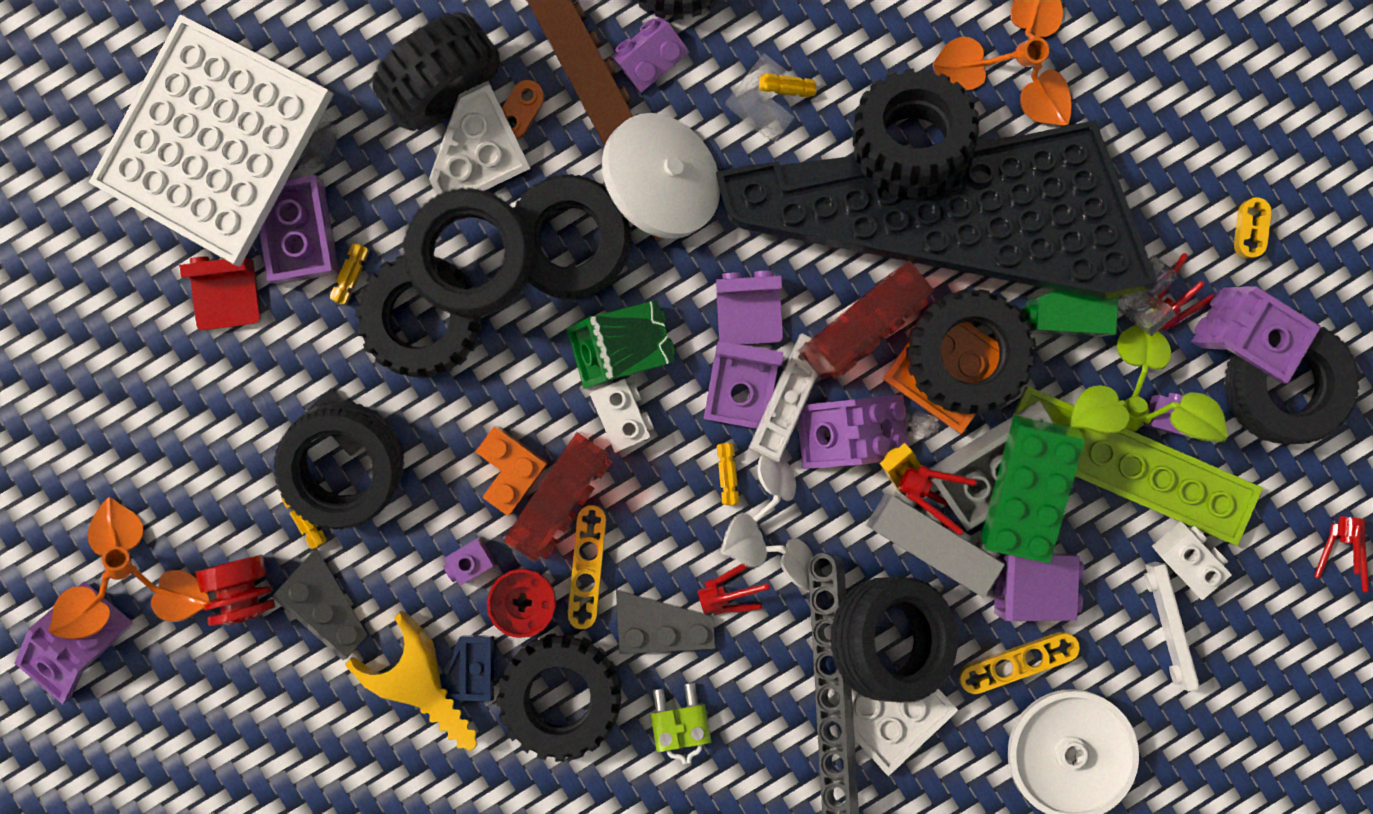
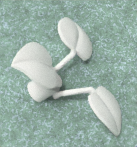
[721,455,813,591]

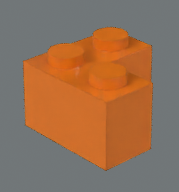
[475,426,549,516]

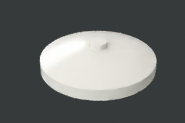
[602,113,720,238]
[1008,689,1139,814]

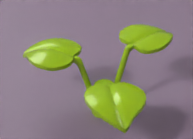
[1070,324,1228,442]

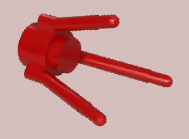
[1146,253,1215,331]
[898,465,977,535]
[1314,516,1369,593]
[698,563,770,616]

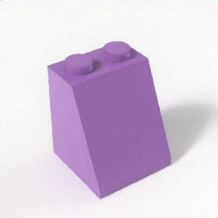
[994,552,1084,621]

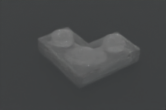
[725,53,794,144]
[1118,255,1178,336]

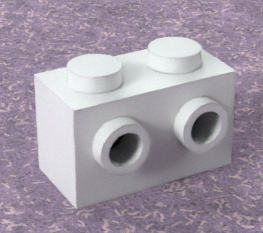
[590,378,654,453]
[1152,521,1232,600]

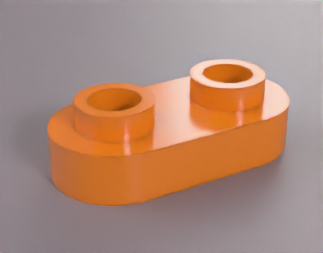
[502,80,544,140]

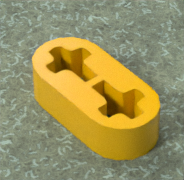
[1234,197,1271,259]

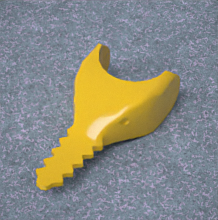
[345,611,478,751]

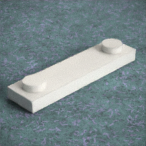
[748,333,830,463]
[1144,562,1200,692]

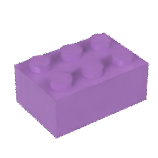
[259,175,339,285]

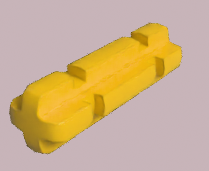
[759,73,817,98]
[330,243,369,305]
[717,443,739,505]
[281,497,326,549]

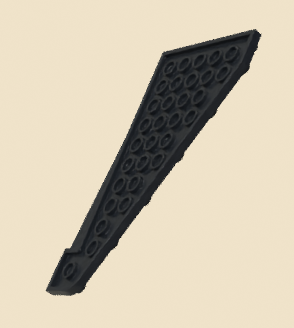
[716,120,1158,300]

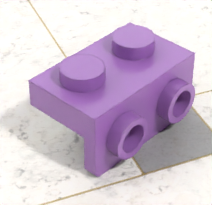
[611,17,689,93]

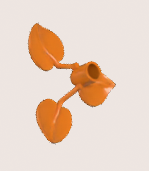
[933,0,1071,126]
[49,497,209,639]

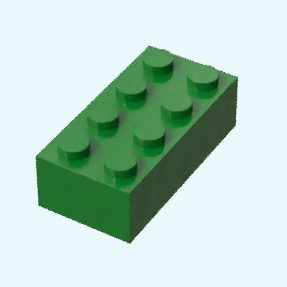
[981,415,1085,564]

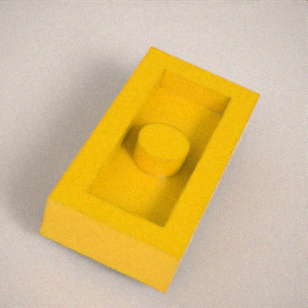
[880,443,920,494]

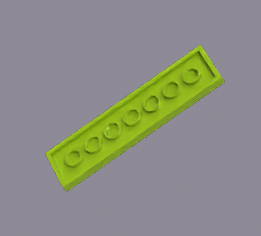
[1013,386,1263,546]

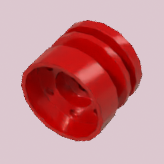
[195,554,276,626]
[487,568,557,638]

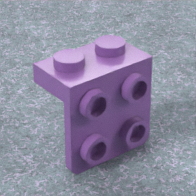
[716,271,783,345]

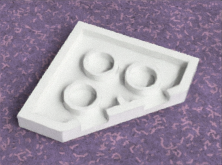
[429,81,531,194]
[828,689,958,776]

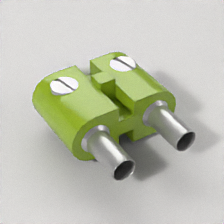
[650,683,712,764]

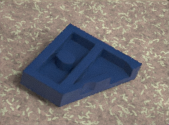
[440,635,494,702]

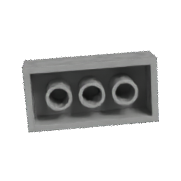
[929,400,1054,531]
[866,492,1005,598]

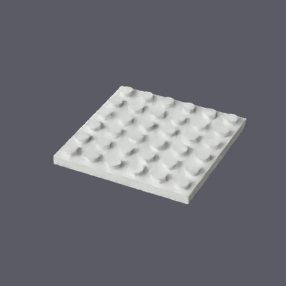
[89,15,334,267]

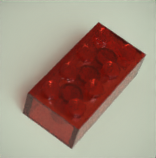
[798,260,935,380]
[503,431,613,563]

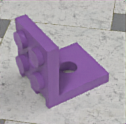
[1191,286,1320,384]
[703,340,784,429]
[798,395,910,469]
[14,581,133,705]

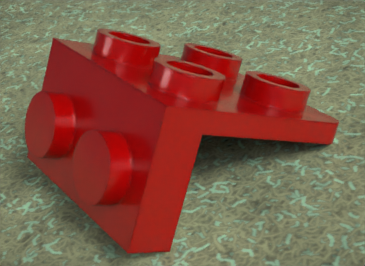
[179,256,261,330]

